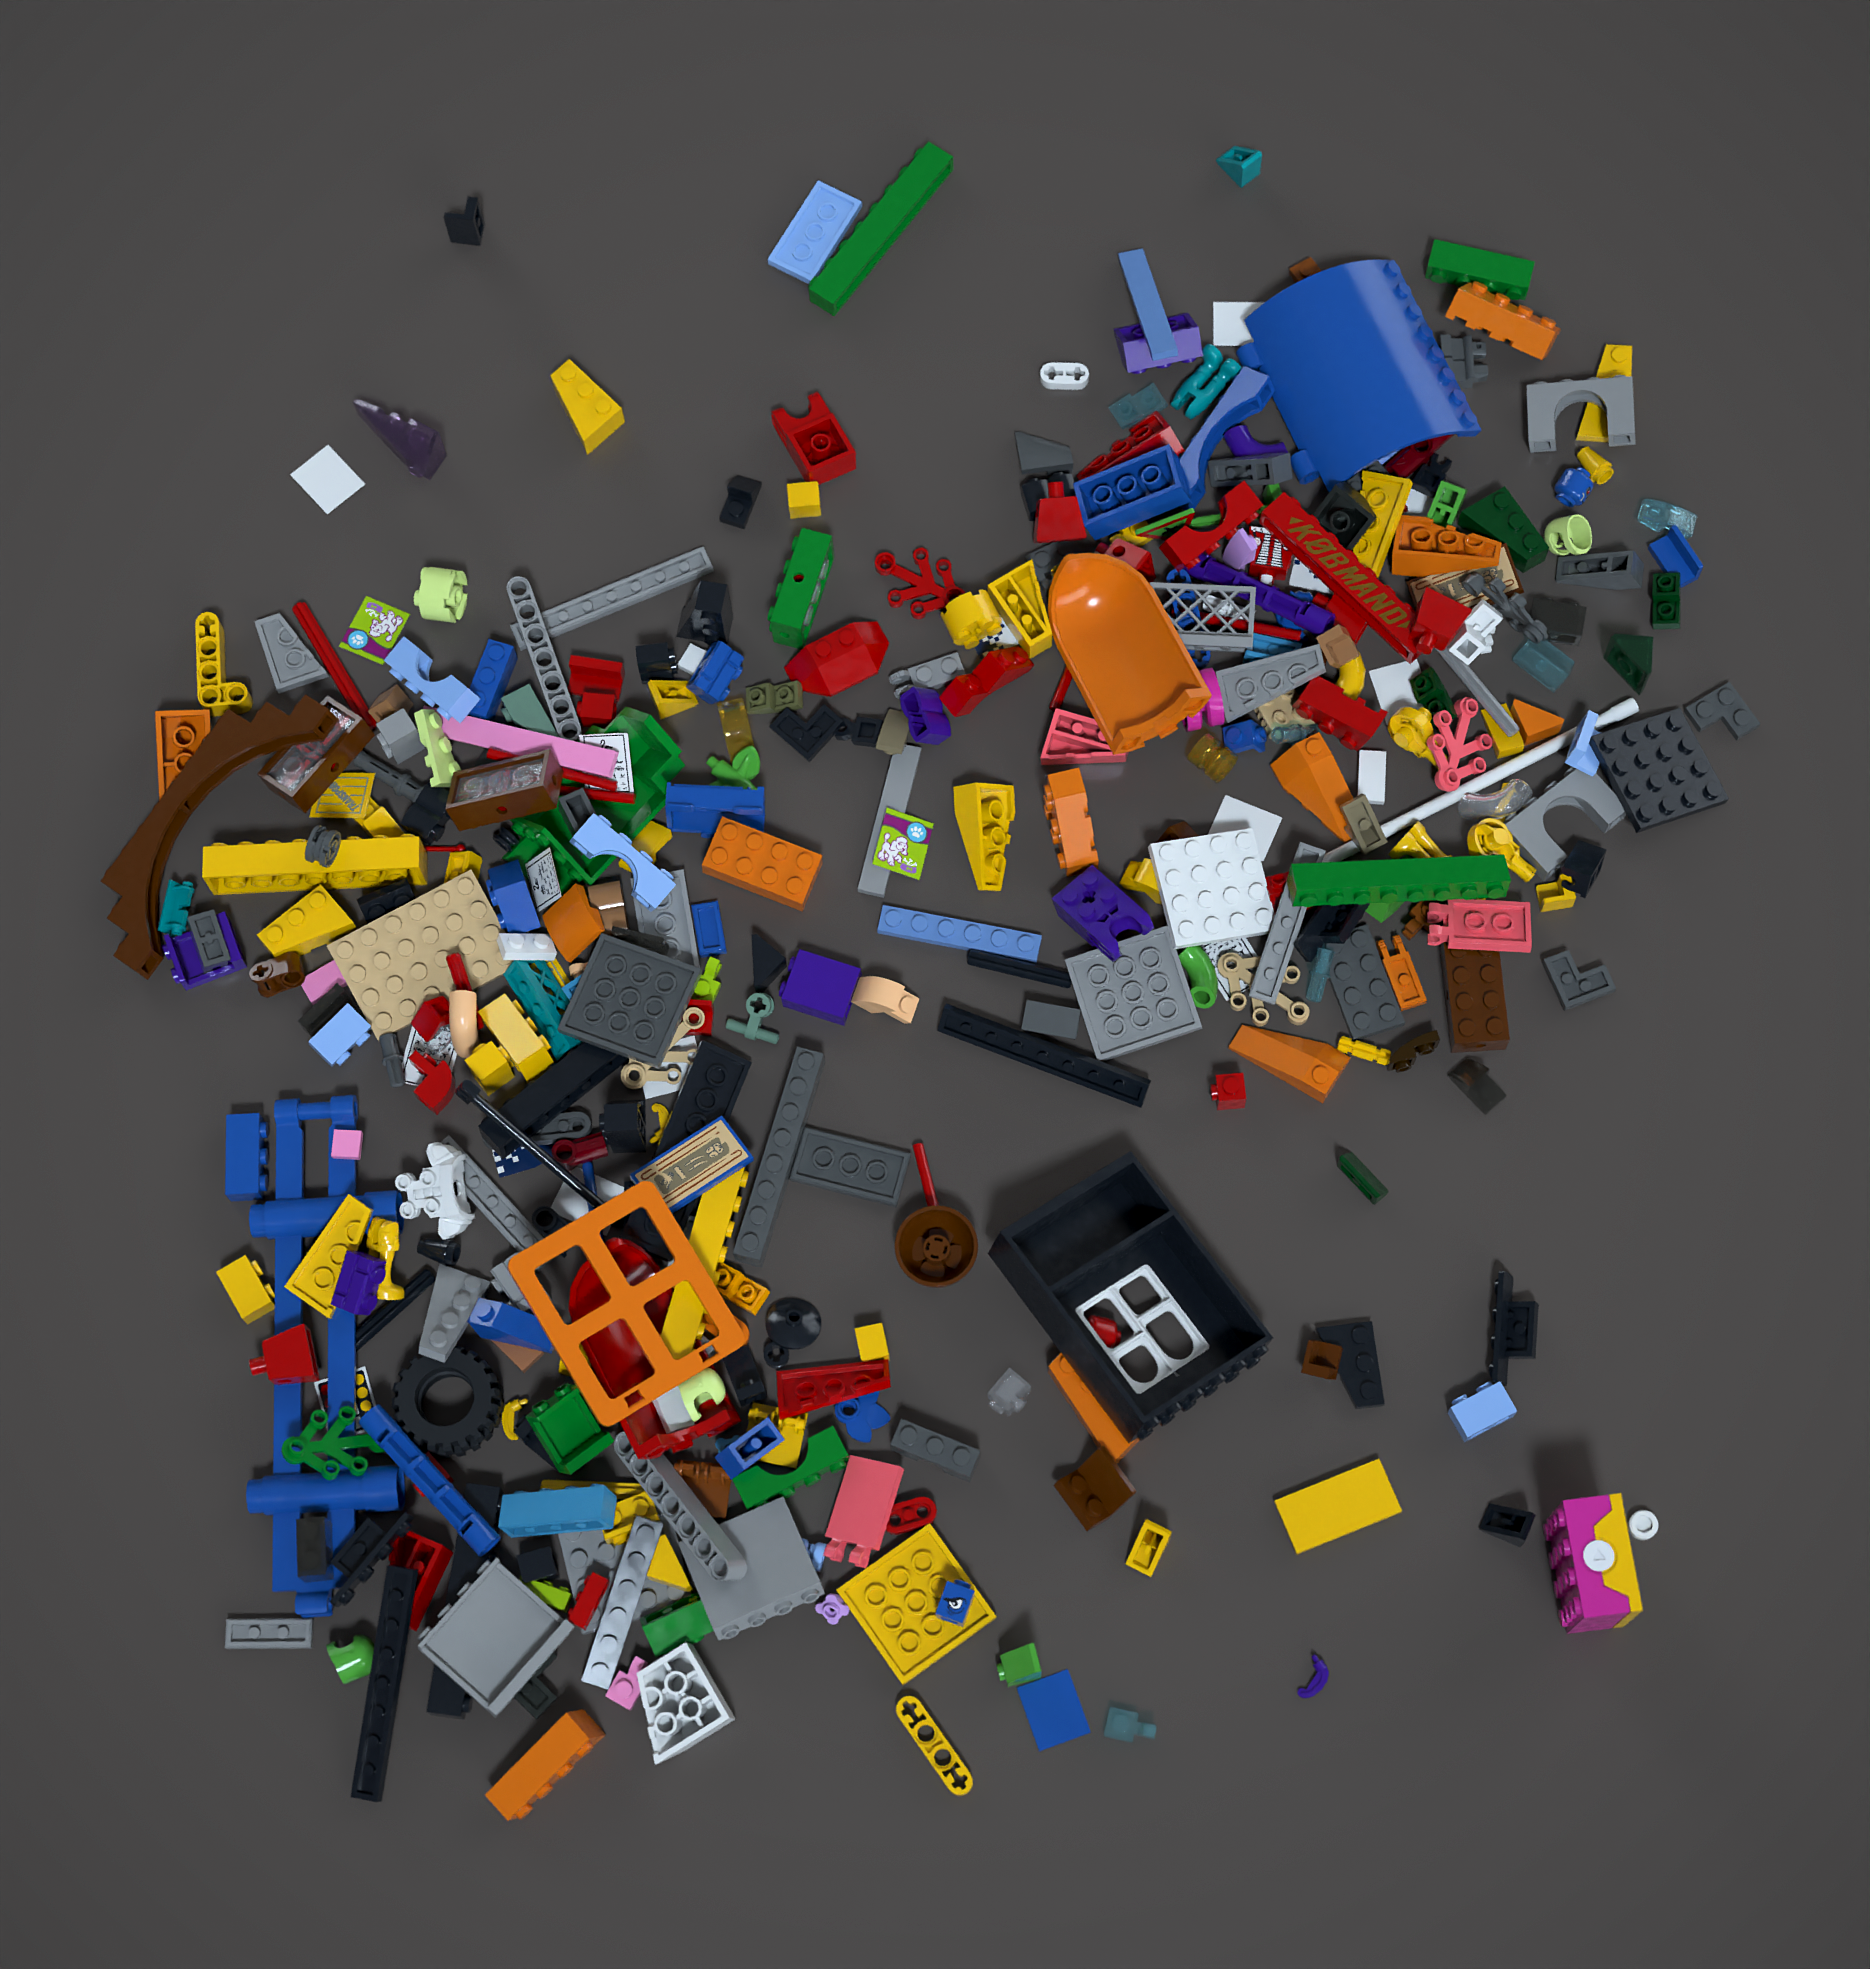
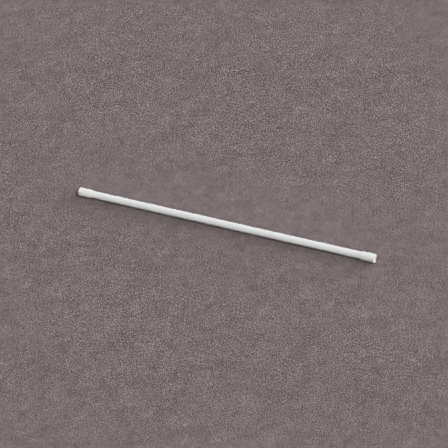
[1322,697,1639,862]

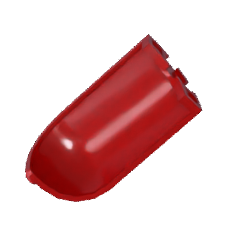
[568,1237,741,1460]

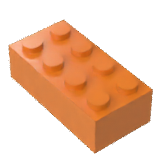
[702,816,823,912]

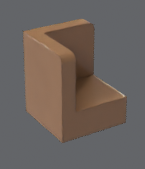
[1316,624,1360,669]
[368,684,413,723]

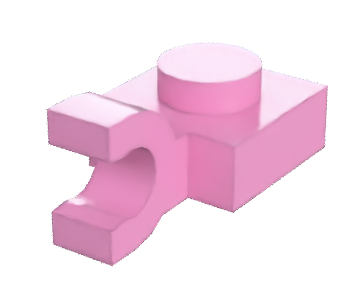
[605,1656,649,1711]

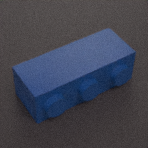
[467,639,518,722]
[225,1113,269,1202]

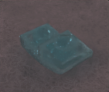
[1108,383,1168,429]
[1637,499,1697,540]

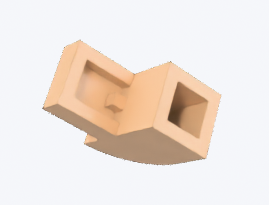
[851,976,919,1024]

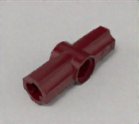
[1385,434,1455,478]

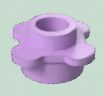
[815,1593,849,1625]

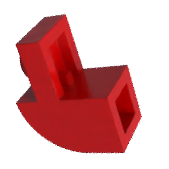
[408,1050,456,1115]

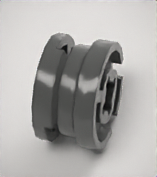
[305,825,341,867]

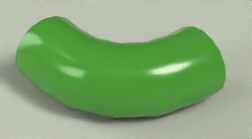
[1176,945,1218,1008]

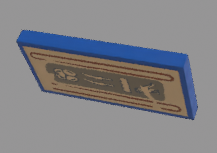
[630,1115,754,1214]

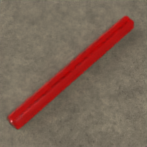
[292,602,377,730]

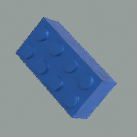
[1073,444,1191,540]

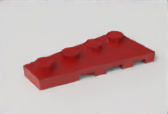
[776,1359,891,1420]

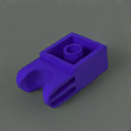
[1052,865,1154,962]

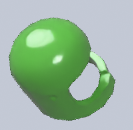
[326,1635,375,1685]

